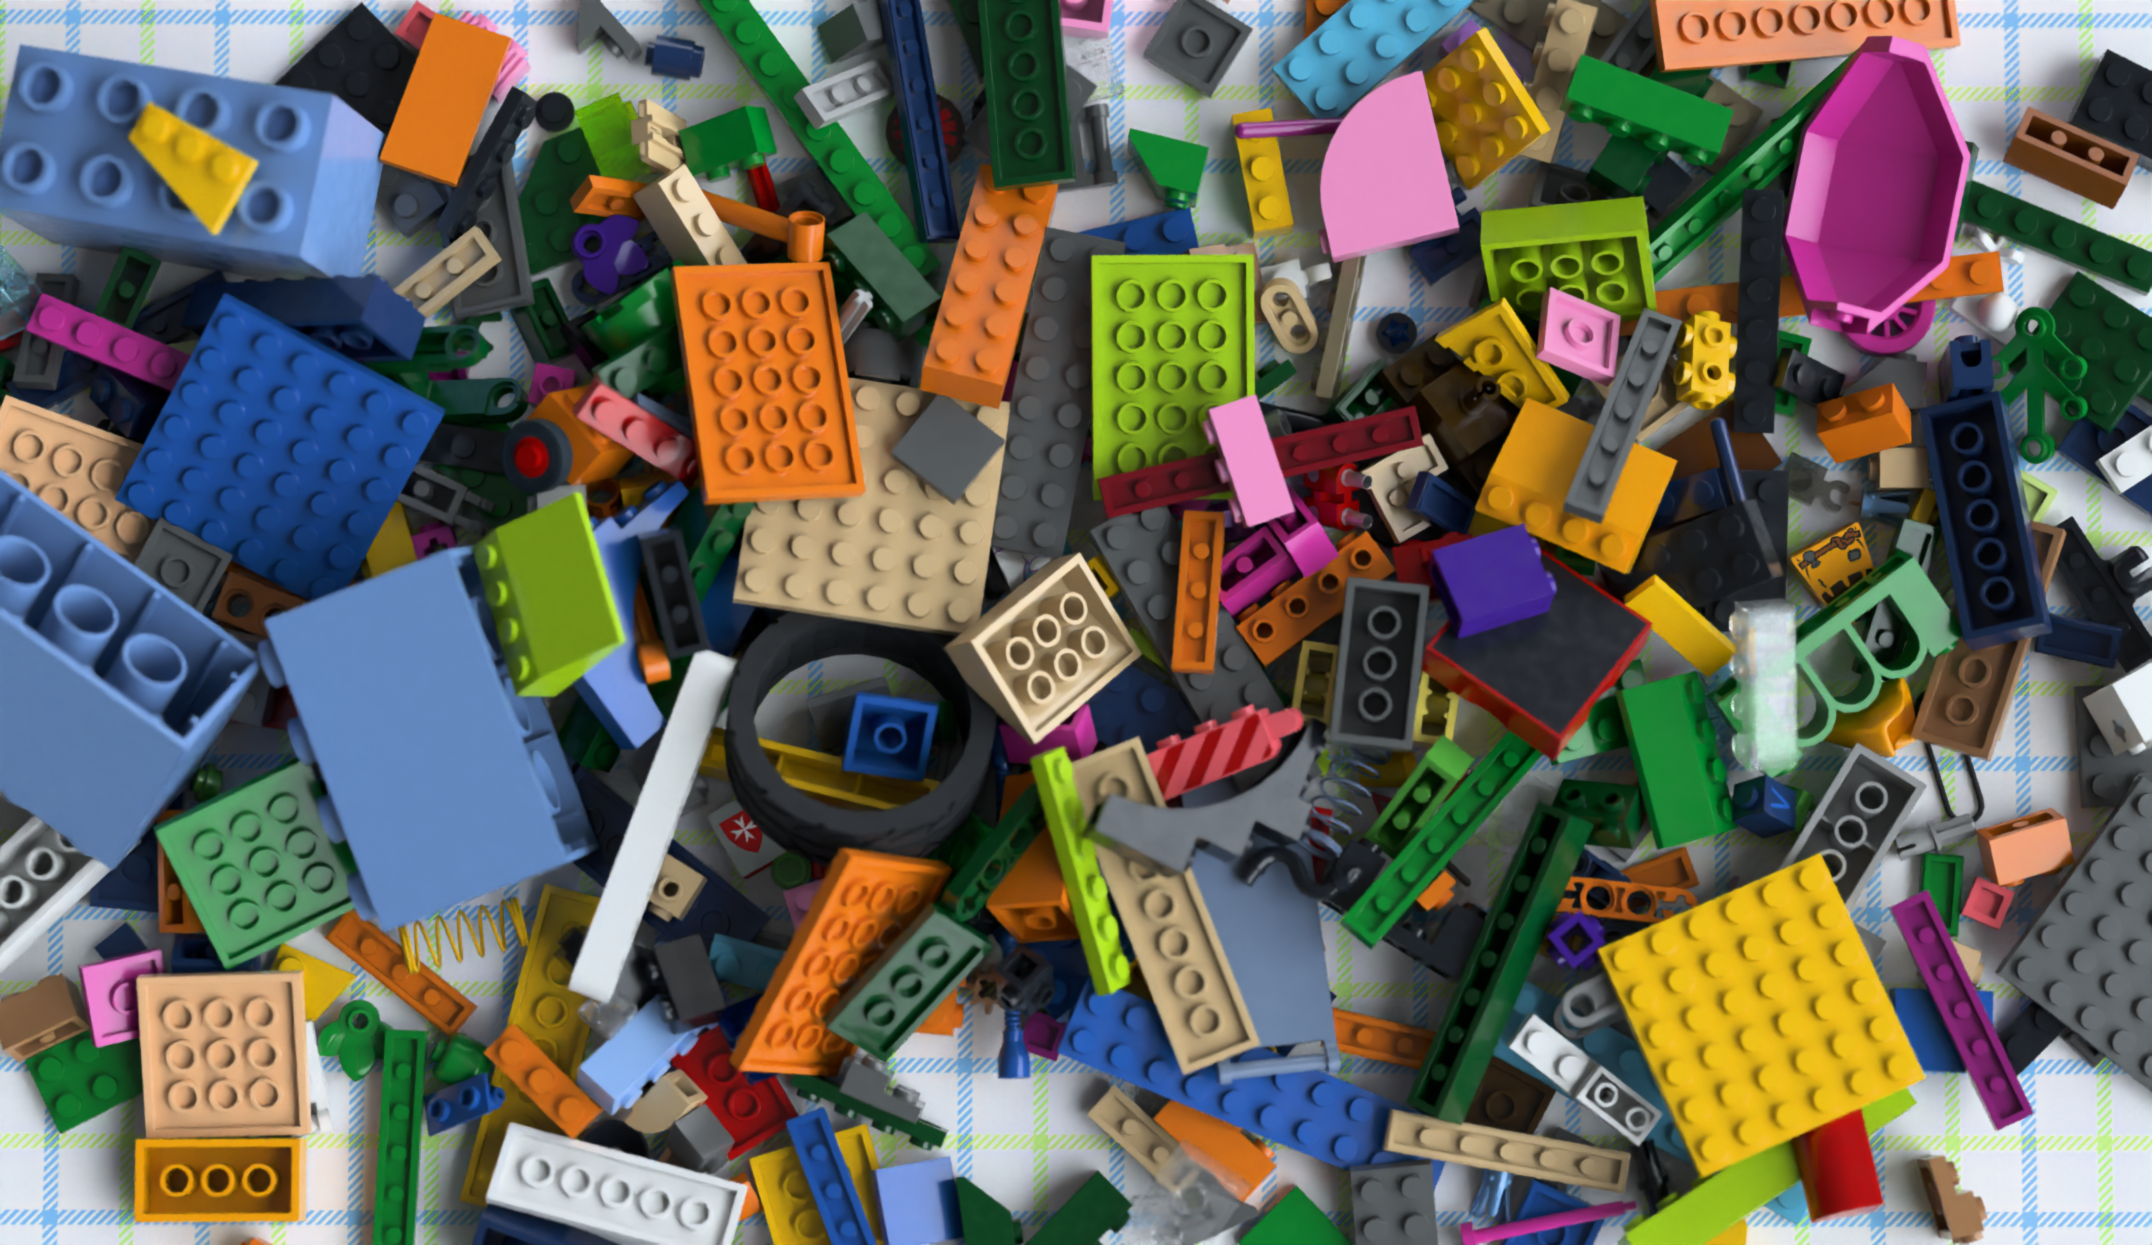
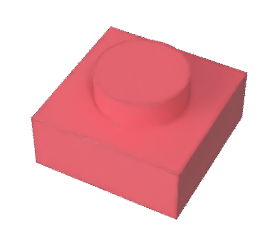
[394,1,435,52]
[1960,876,2015,930]

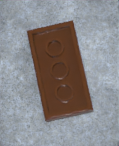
[1644,399,1783,540]

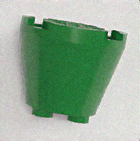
[580,258,686,399]

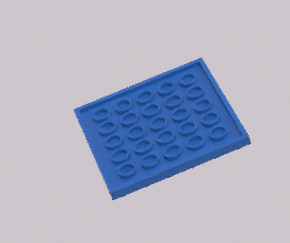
[115,293,446,602]

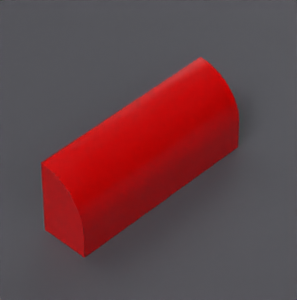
[1791,1108,1884,1223]

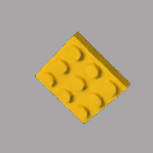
[1423,28,1551,191]
[749,1124,884,1245]

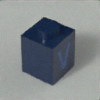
[1732,775,1796,839]

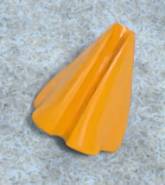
[1823,677,1916,758]

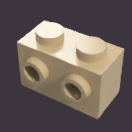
[609,853,708,922]

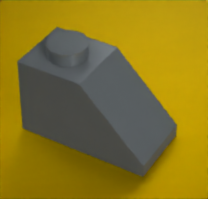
[1839,353,1927,416]

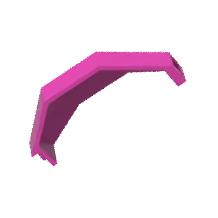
[1782,36,1971,334]

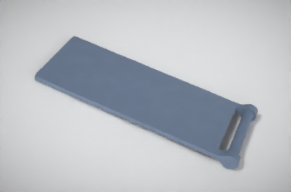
[1181,776,1341,1085]

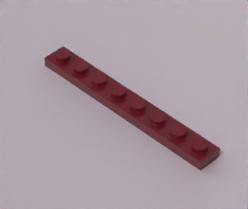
[1097,406,1424,519]

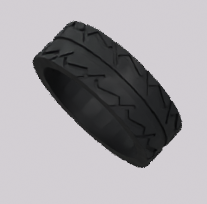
[724,611,996,867]

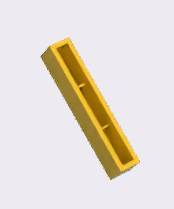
[698,727,941,812]

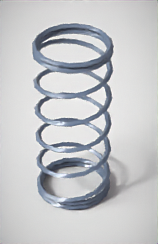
[1296,745,1392,861]

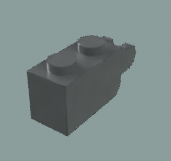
[396,464,499,537]

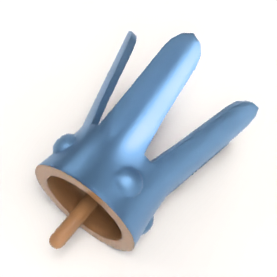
[1849,489,1912,528]
[1469,1168,1515,1223]

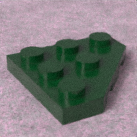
[519,127,608,278]

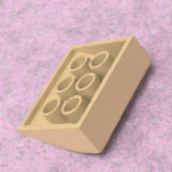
[944,552,1142,745]

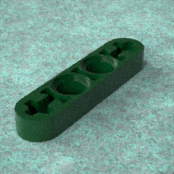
[942,782,1048,920]

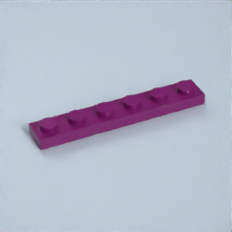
[1888,890,2034,1131]

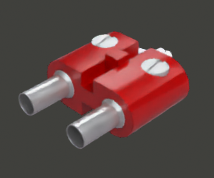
[1299,463,1373,532]

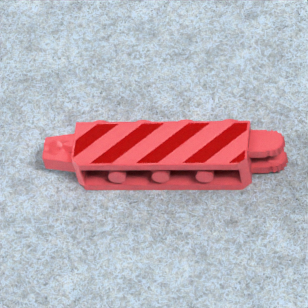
[1146,704,1305,801]

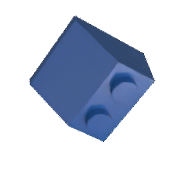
[840,692,938,782]

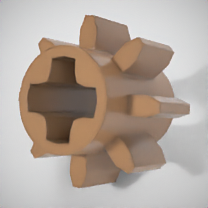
[966,964,1004,1014]

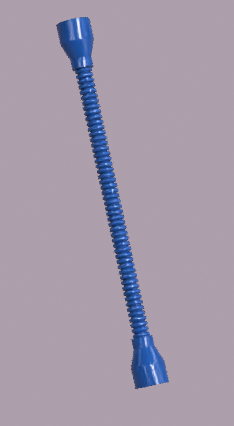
[991,718,1031,1079]

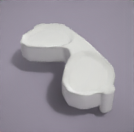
[1970,227,2025,265]

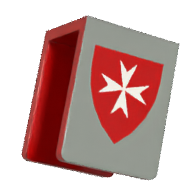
[706,799,787,879]

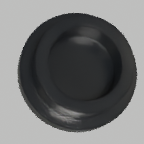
[535,92,575,133]

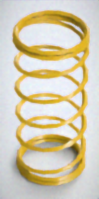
[398,896,529,975]

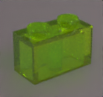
[574,92,651,181]

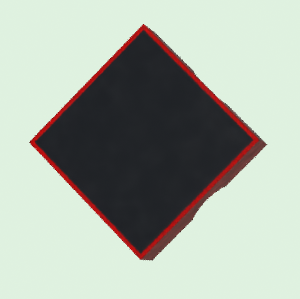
[1421,548,1653,761]

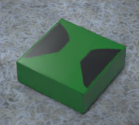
[1745,62,1791,89]

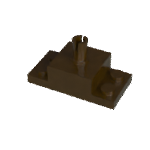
[1376,332,1521,504]

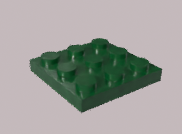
[2008,271,2152,435]

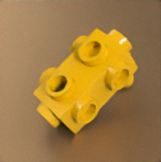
[1674,311,1737,410]

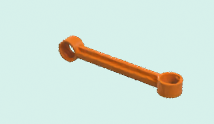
[581,477,671,684]

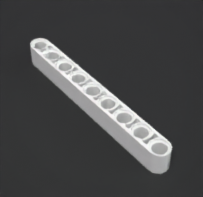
[568,650,738,1004]

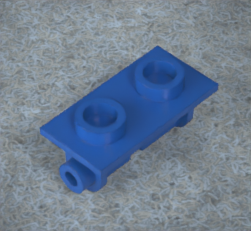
[424,1073,506,1136]

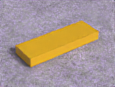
[1625,574,1738,678]

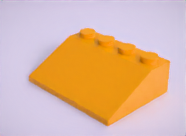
[1475,397,1678,574]

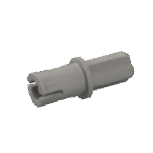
[1894,813,1976,861]

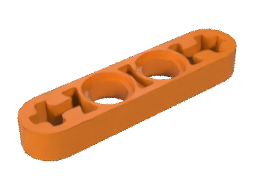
[1555,876,1698,924]

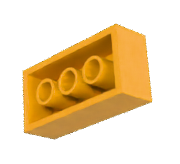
[134,1139,307,1222]

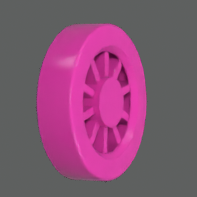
[1839,301,1936,358]

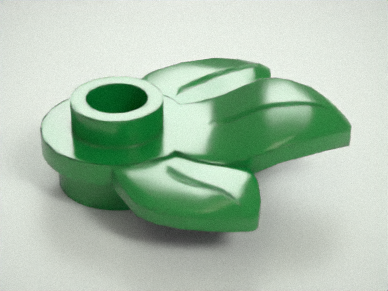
[318,999,394,1082]

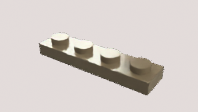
[1311,255,1367,405]

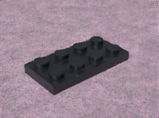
[1702,469,1789,633]

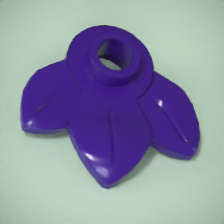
[571,215,649,295]

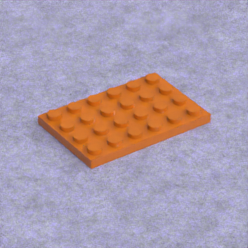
[670,262,866,504]
[729,848,953,1077]

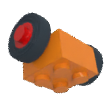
[500,385,636,493]

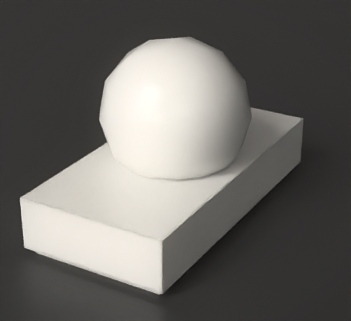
[1949,293,2038,347]

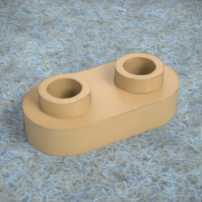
[1260,278,1318,354]

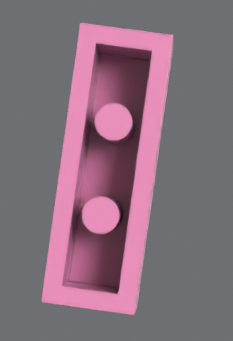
[1201,394,1295,528]

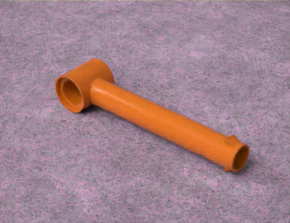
[701,189,825,263]

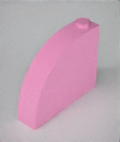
[1318,71,1459,263]

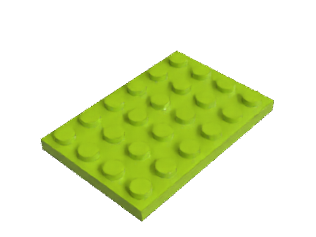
[1090,254,1255,500]

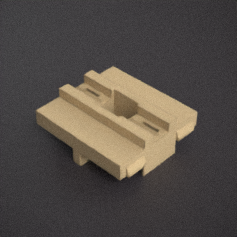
[631,98,688,175]

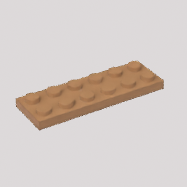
[1911,520,2067,762]

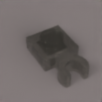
[1782,452,1851,513]

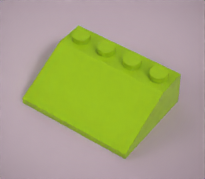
[1480,196,1657,322]
[473,493,626,696]

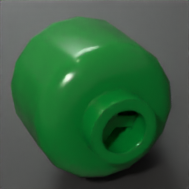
[429,1032,493,1086]

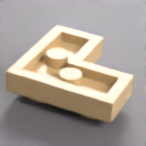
[1358,433,1449,543]

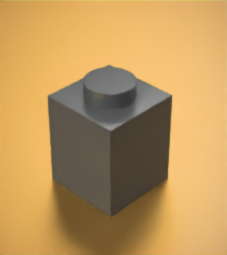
[664,1104,735,1174]

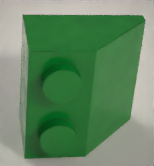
[1127,128,1209,211]

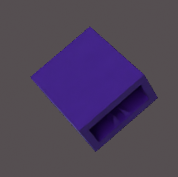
[1428,523,1556,639]

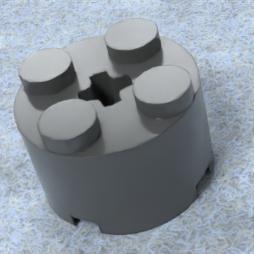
[843,322,923,388]

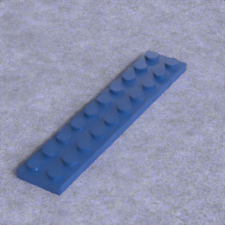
[1054,975,1446,1191]

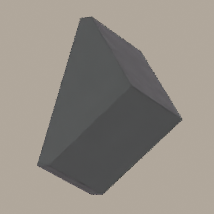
[817,0,886,65]

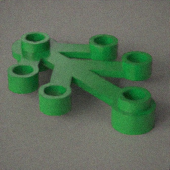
[1992,307,2088,464]

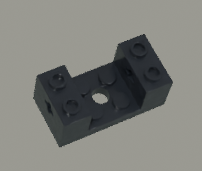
[1318,837,1488,983]

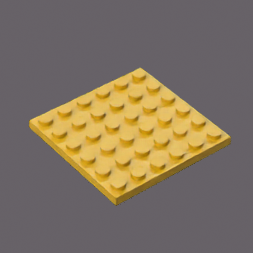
[1596,853,1926,1179]

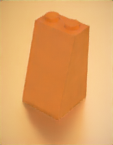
[986,771,1081,943]

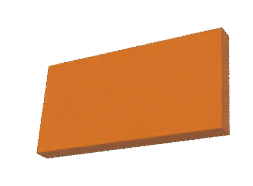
[379,12,512,188]

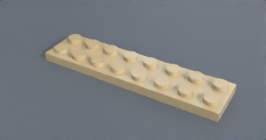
[1071,736,1261,1075]

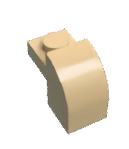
[624,1069,708,1134]

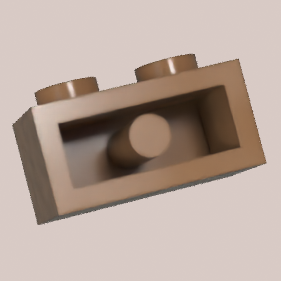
[0,973,89,1062]

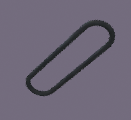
[1914,690,1984,822]

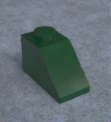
[956,1177,1023,1245]

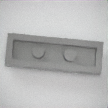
[793,58,895,130]

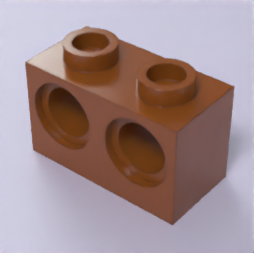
[211,571,308,639]

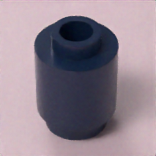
[645,35,705,81]

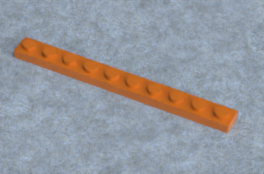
[1619,251,2004,337]

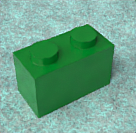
[678,106,777,183]

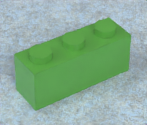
[1364,734,1475,860]

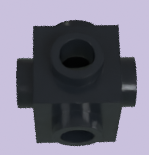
[993,943,1057,1018]

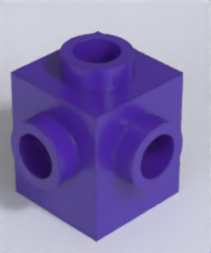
[1546,910,1606,972]

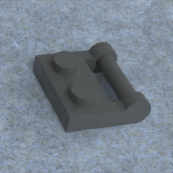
[1057,104,1119,193]

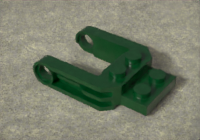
[357,325,529,425]

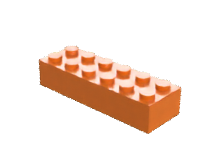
[920,163,1059,409]

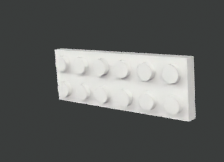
[486,1122,748,1245]

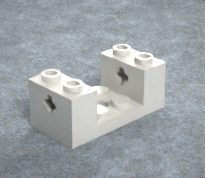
[2083,661,2152,756]

